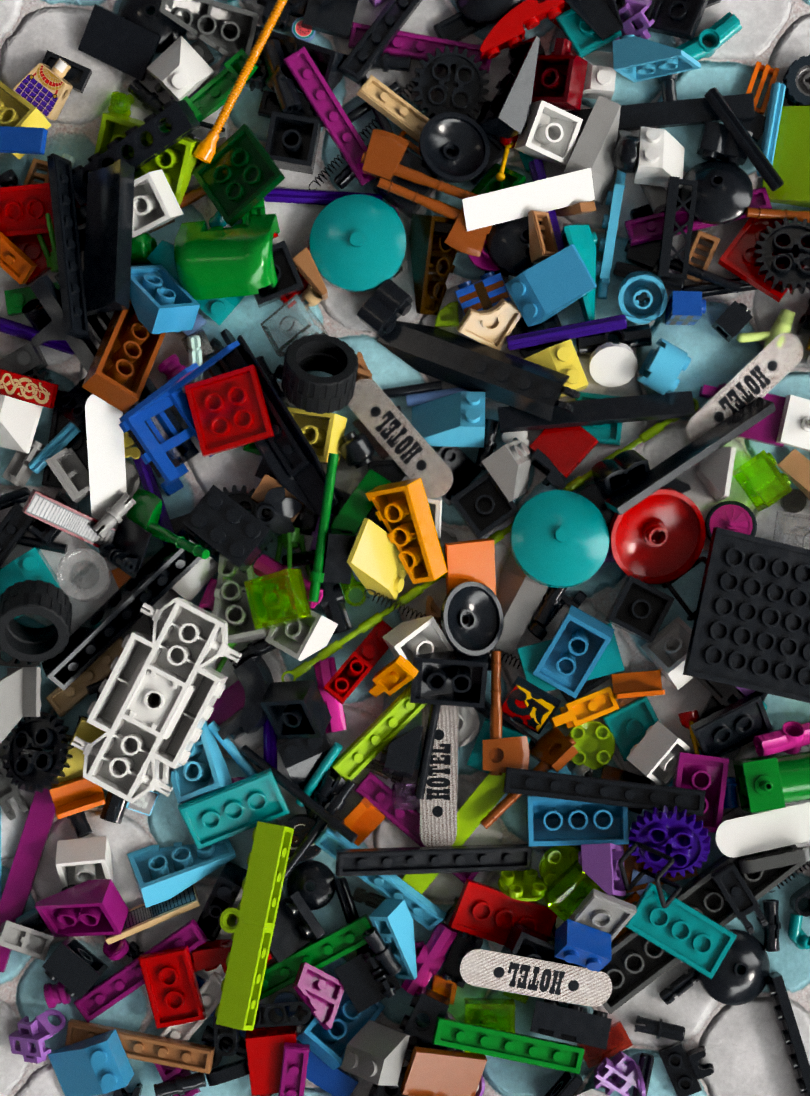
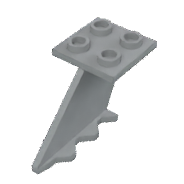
[0,667,42,744]

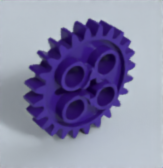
[628,805,711,878]

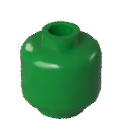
[131,232,157,265]

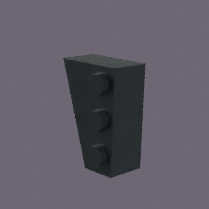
[530,999,612,1050]

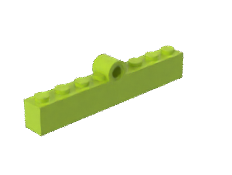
[215,821,294,1031]

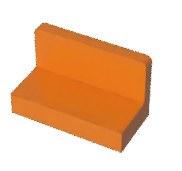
[610,670,665,699]
[49,776,106,819]
[343,797,385,846]

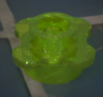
[108,91,135,116]

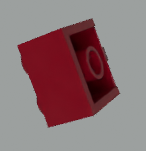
[531,38,588,110]

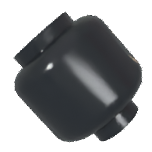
[339,431,374,469]

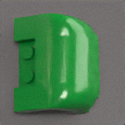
[174,213,280,300]

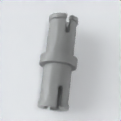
[91,492,136,539]

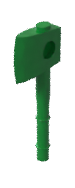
[126,489,210,559]

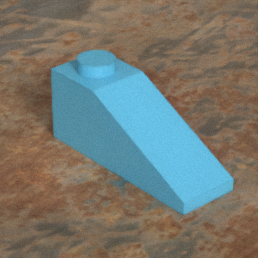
[369,899,417,980]

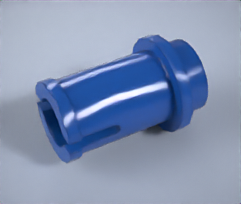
[724,777,738,808]

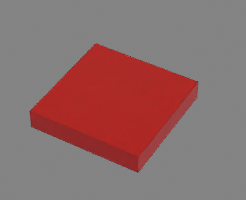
[529,426,598,478]

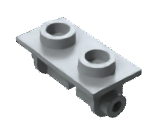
[1,439,45,488]

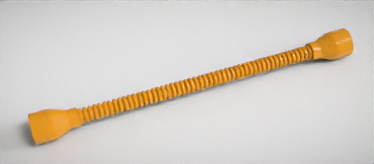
[193,0,288,164]

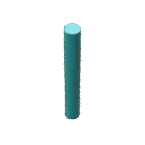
[295,742,343,807]

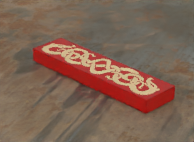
[0,369,59,408]

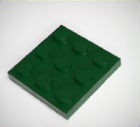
[192,124,285,227]

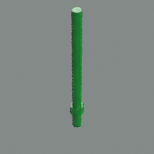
[308,453,339,602]

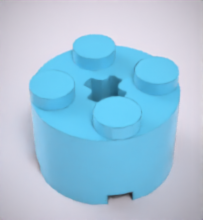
[618,271,668,324]
[637,338,691,395]

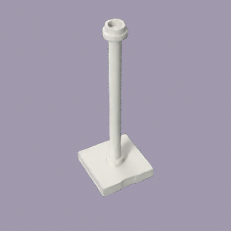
[776,395,810,452]

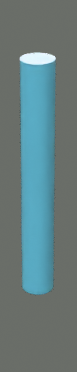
[207,720,257,777]

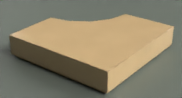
[457,298,522,350]

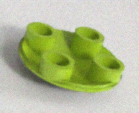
[568,721,615,770]
[539,846,586,890]
[498,869,547,902]

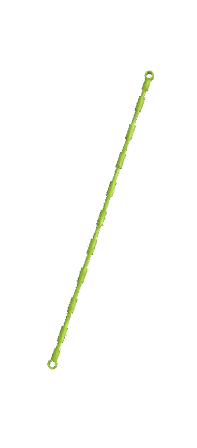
[281,398,699,682]

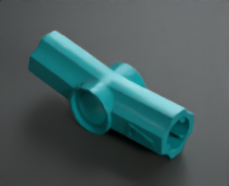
[676,12,742,61]

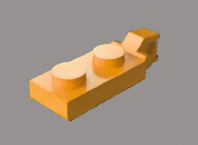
[368,655,419,698]
[550,686,620,729]

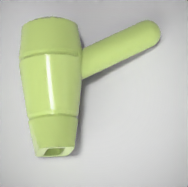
[736,309,795,349]

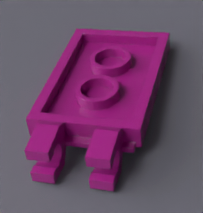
[695,383,786,447]

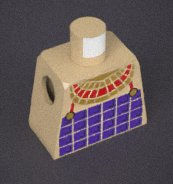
[13,58,73,121]

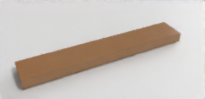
[65,1019,215,1074]

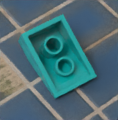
[0,547,65,620]

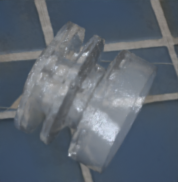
[57,548,112,602]

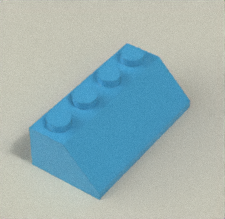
[526,796,629,847]

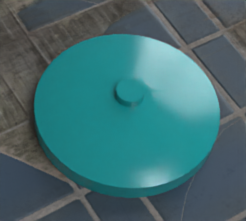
[309,194,406,292]
[510,490,609,588]

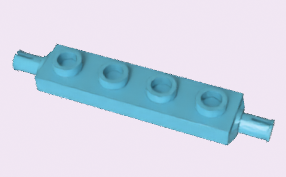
[596,170,627,299]

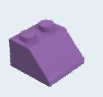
[578,843,626,897]

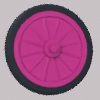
[705,501,757,541]

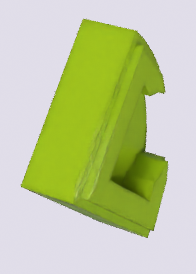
[435,301,459,327]

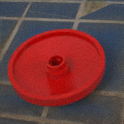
[609,487,706,584]

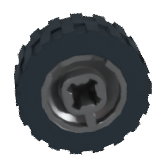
[782,55,810,106]

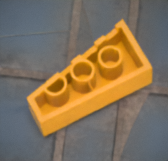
[365,478,448,584]

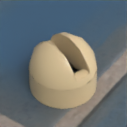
[302,285,322,307]

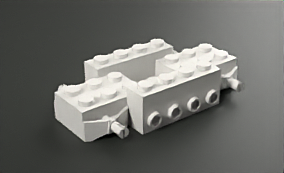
[71,598,242,803]

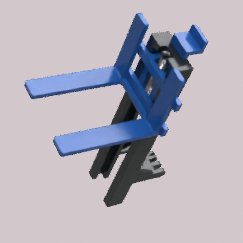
[30,273,240,496]

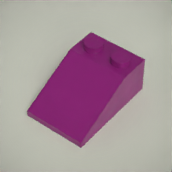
[672,752,729,833]
[35,879,129,937]

